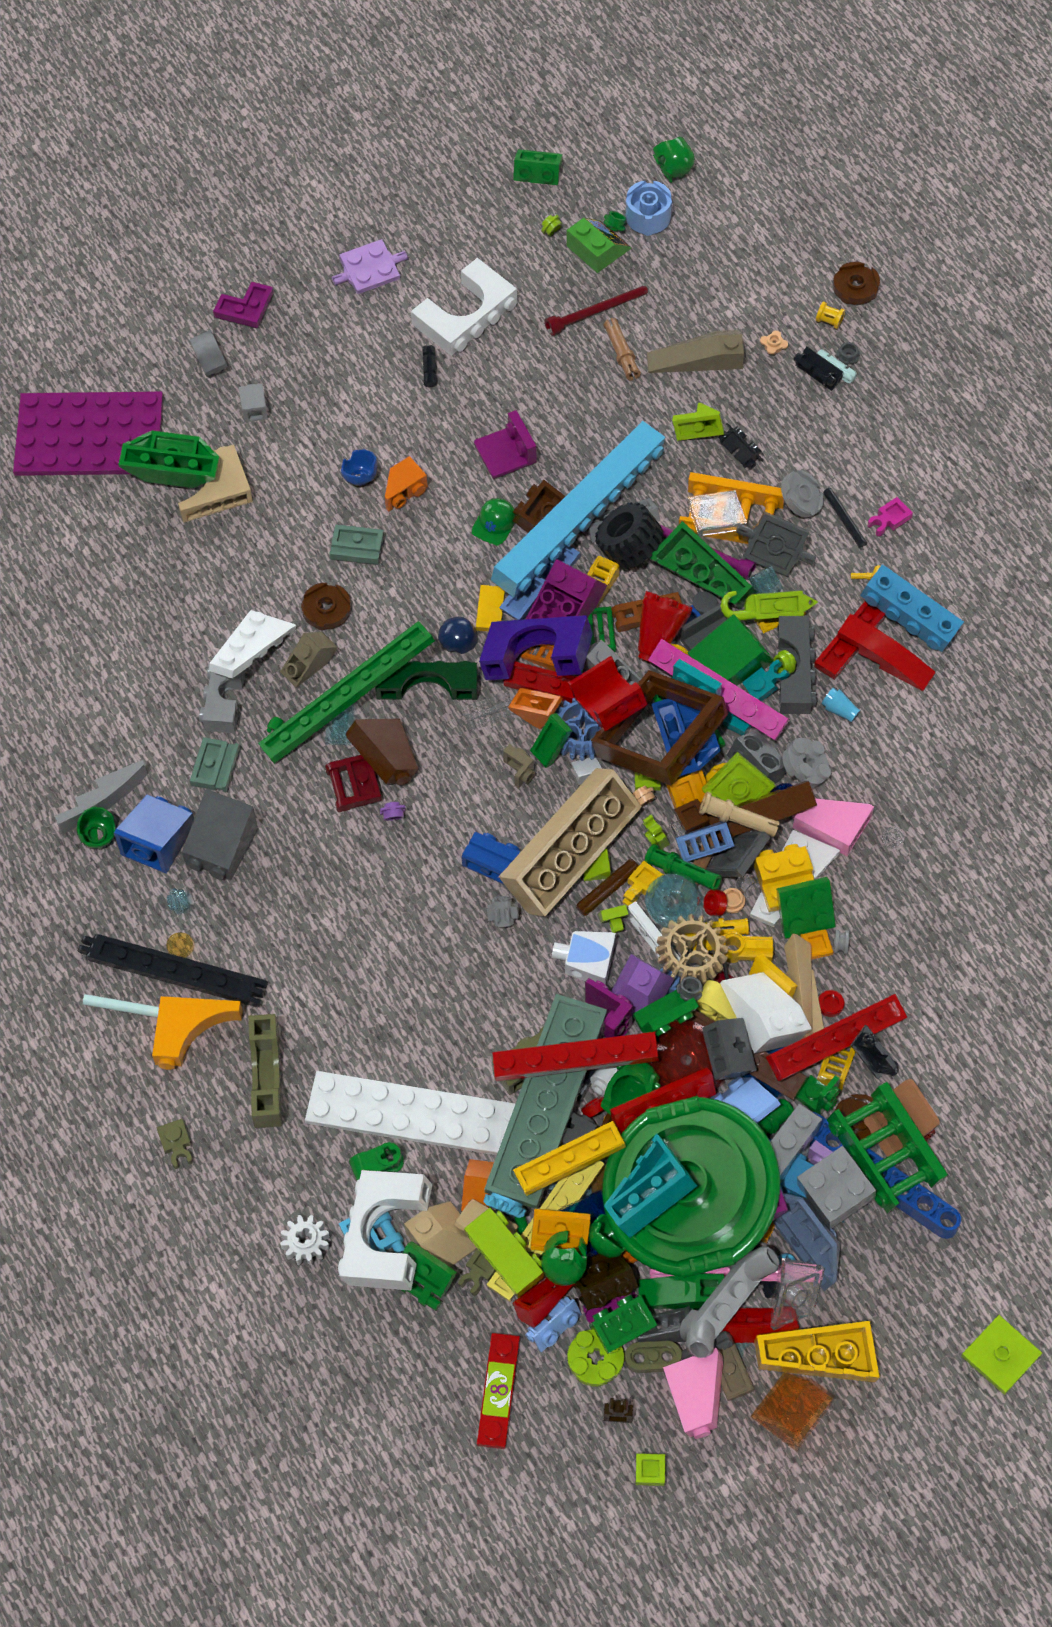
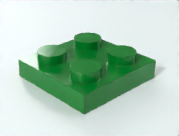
[776,877,836,939]

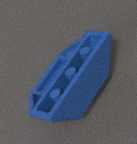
[652,699,720,776]

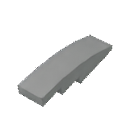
[55,760,147,834]

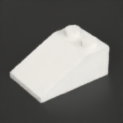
[720,972,812,1053]

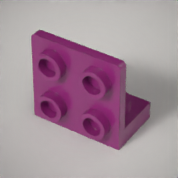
[474,410,537,479]
[585,978,633,1038]

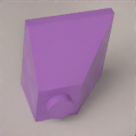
[611,954,674,1016]

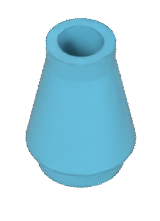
[821,688,860,722]

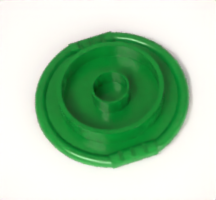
[602,1096,780,1278]

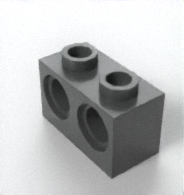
[727,730,786,784]

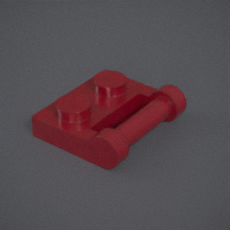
[325,755,382,812]

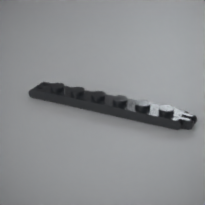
[77,934,268,1007]

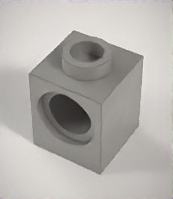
[239,384,268,423]

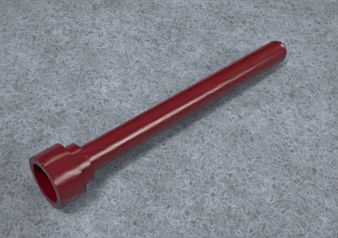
[544,286,648,336]

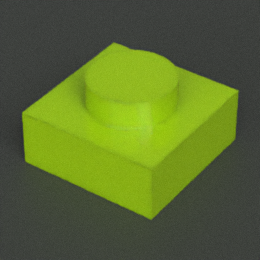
[636,1454,665,1486]

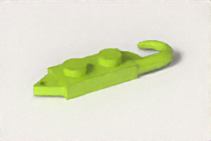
[720,590,818,620]

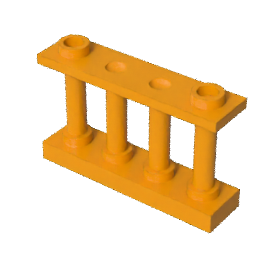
[679,472,785,544]

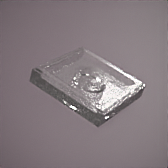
[687,490,747,536]

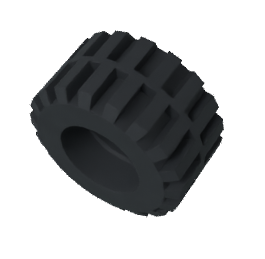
[595,502,663,569]

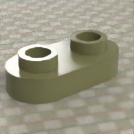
[625,1341,682,1373]

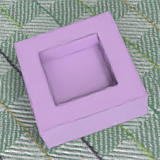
[808,1140,832,1165]

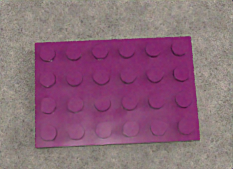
[13,391,163,476]

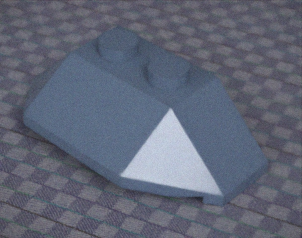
[772,1193,840,1291]

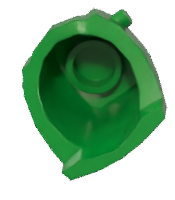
[601,1063,661,1115]

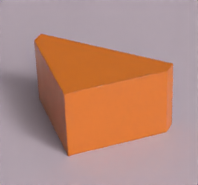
[508,688,562,729]
[461,1159,494,1211]

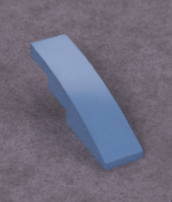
[499,546,581,620]

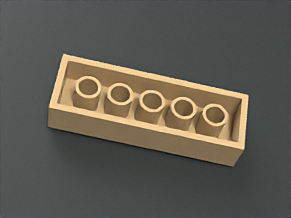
[499,768,642,917]

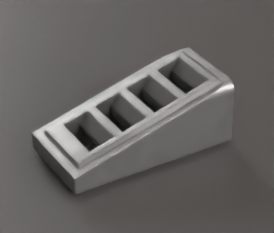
[637,1306,691,1342]

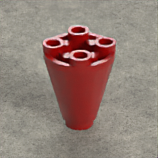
[638,591,693,663]

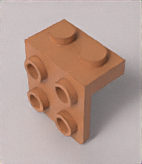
[863,1079,940,1157]

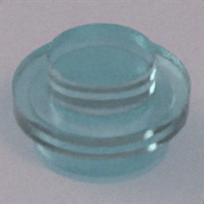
[167,888,188,914]

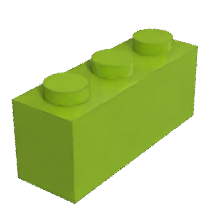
[464,1208,544,1298]

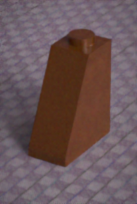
[346,718,418,785]

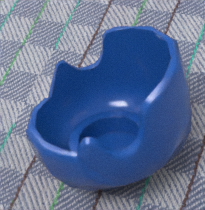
[341,449,378,486]

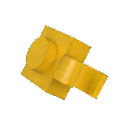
[622,861,664,906]

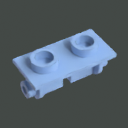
[525,1297,582,1352]

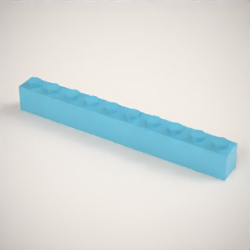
[491,421,666,597]

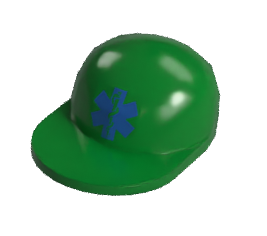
[472,498,516,546]

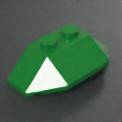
[118,430,219,488]

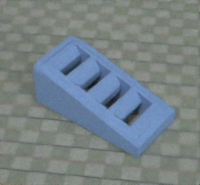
[675,822,734,862]

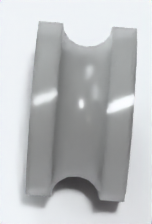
[834,930,849,954]

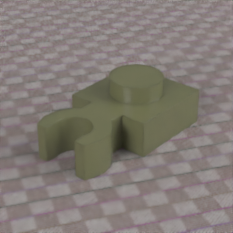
[156,1119,193,1169]
[458,1249,496,1296]

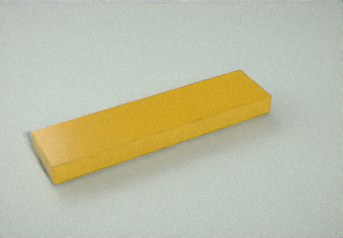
[513,1121,626,1196]

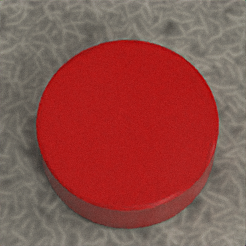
[703,890,727,916]
[819,990,845,1017]
[581,1095,604,1118]

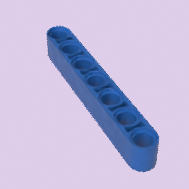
[809,1112,961,1239]

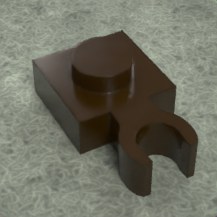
[603,1398,633,1423]

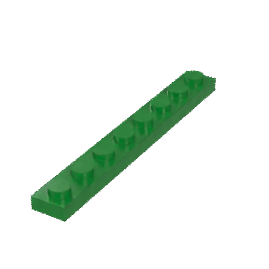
[258,621,435,764]

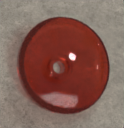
[647,1021,722,1090]

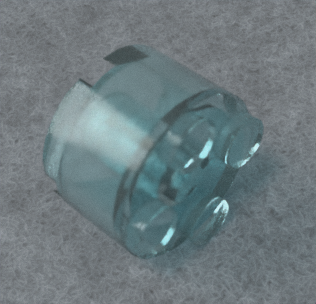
[645,873,701,927]

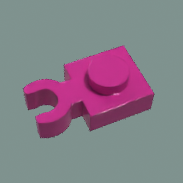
[867,497,913,537]

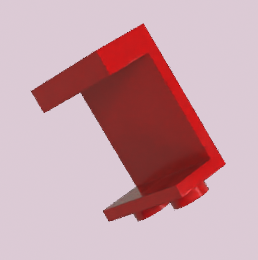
[568,656,648,731]

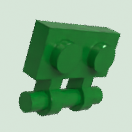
[401,1241,457,1311]

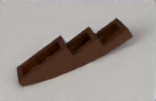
[708,781,817,841]

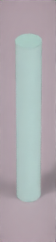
[83,994,159,1017]

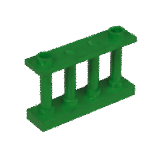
[827,1082,948,1214]

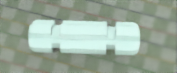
[818,349,857,384]

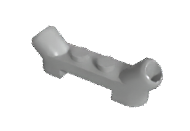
[680,1245,779,1358]

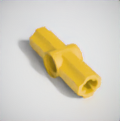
[693,932,773,963]

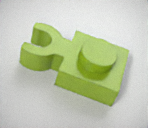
[643,815,670,849]

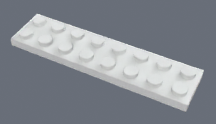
[305,1071,515,1155]

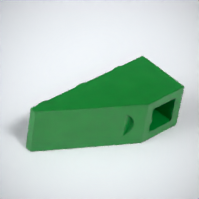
[638,1274,724,1310]

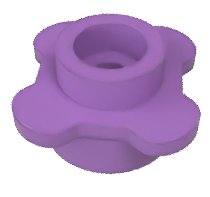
[380,802,405,821]

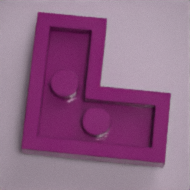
[213,281,274,328]

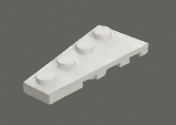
[209,610,296,678]
[750,830,840,927]

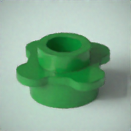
[604,211,626,231]

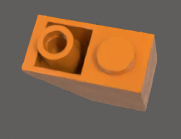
[385,456,428,512]

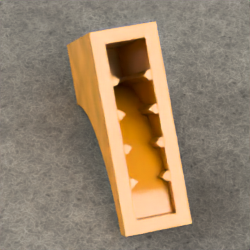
[152,996,243,1070]

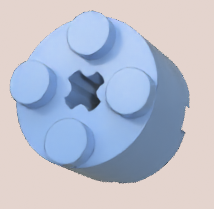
[625,181,672,236]

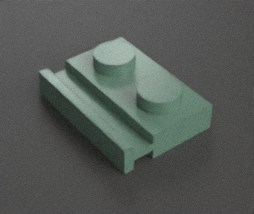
[329,524,384,565]
[190,737,240,792]

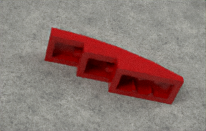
[837,613,936,691]

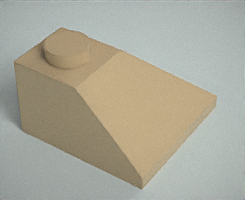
[404,1201,477,1267]

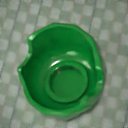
[77,807,116,849]
[588,1214,626,1258]

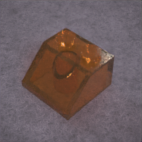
[750,1372,833,1452]

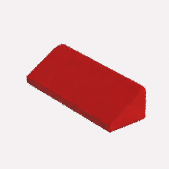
[720,1308,799,1343]

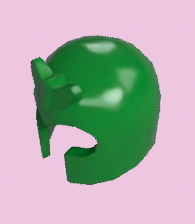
[653,137,695,183]
[541,1231,587,1286]

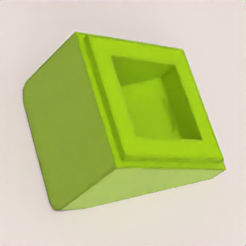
[583,849,610,881]

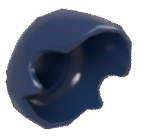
[438,616,478,654]

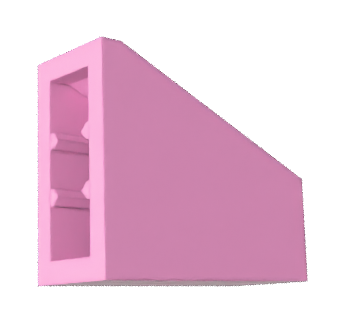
[791,798,874,856]
[663,1348,723,1439]

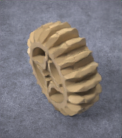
[655,914,728,984]

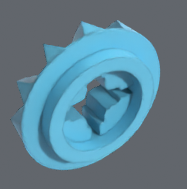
[484,1193,527,1218]

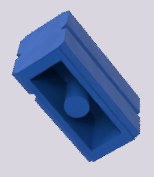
[461,832,521,884]

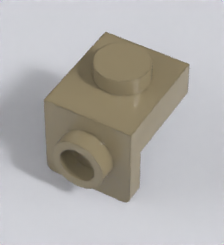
[503,744,535,789]

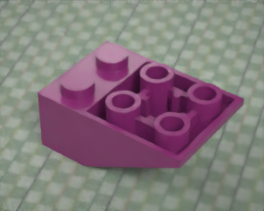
[526,559,607,619]

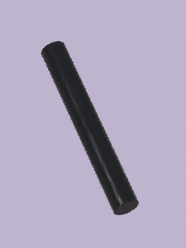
[823,488,867,548]

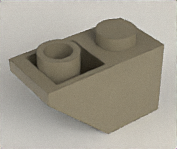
[280,632,338,688]

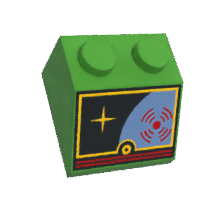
[567,218,632,273]

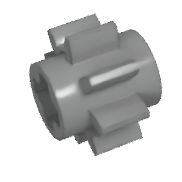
[487,896,519,927]

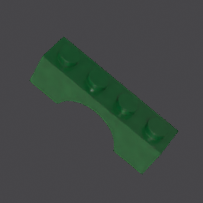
[375,661,478,700]

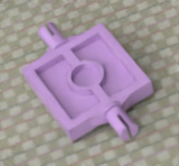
[332,239,408,294]

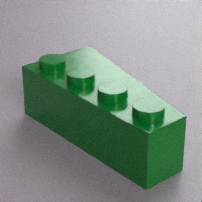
[650,521,757,609]

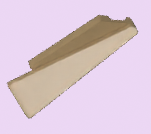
[784,934,824,1069]

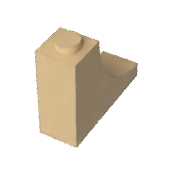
[178,444,253,523]

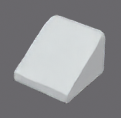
[571,756,602,785]

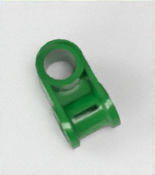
[349,1142,404,1181]

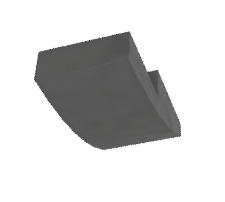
[190,330,228,377]

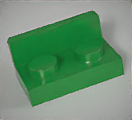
[513,149,563,185]
[589,1294,657,1354]

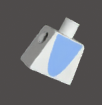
[552,931,616,985]

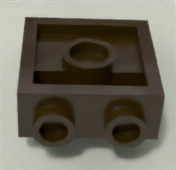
[573,1253,638,1311]

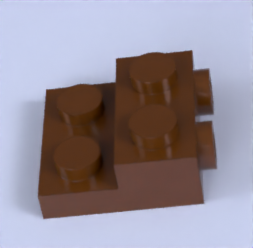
[512,479,566,533]

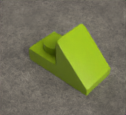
[672,403,724,441]

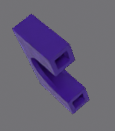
[479,615,593,680]

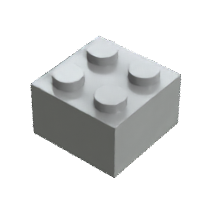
[797,1146,876,1229]

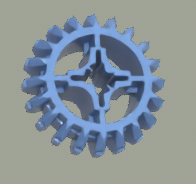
[556,697,601,761]

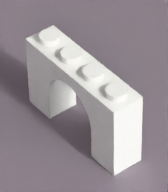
[411,258,517,356]
[338,1170,432,1291]

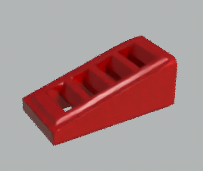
[513,1278,573,1328]

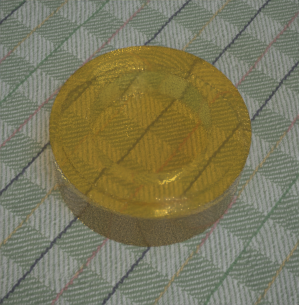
[166,932,193,958]

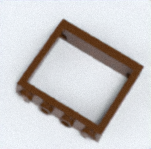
[591,670,728,785]

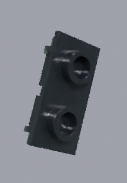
[793,346,843,391]
[718,423,764,470]
[850,1025,899,1080]

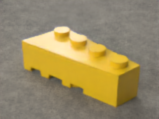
[754,1321,880,1383]

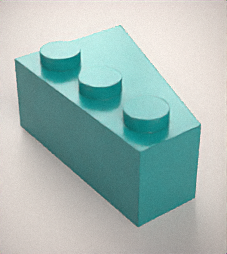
[604,1134,697,1238]

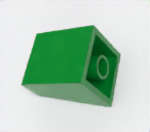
[688,614,774,686]

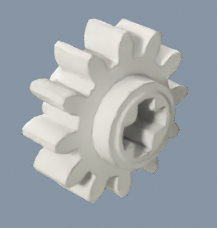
[280,1215,330,1265]

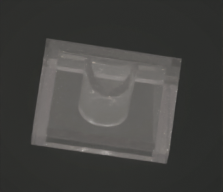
[770,1258,825,1330]

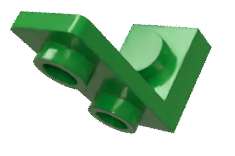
[796,1075,840,1115]

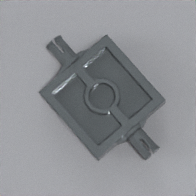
[736,511,816,576]

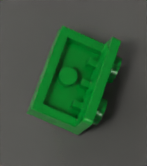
[633,990,699,1037]

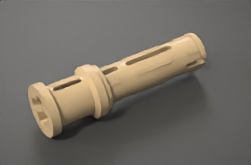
[699,792,779,837]

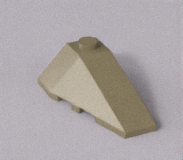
[647,330,744,373]

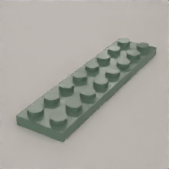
[484,994,607,1209]

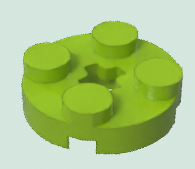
[567,1329,624,1387]

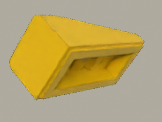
[587,555,620,608]
[817,1046,855,1091]

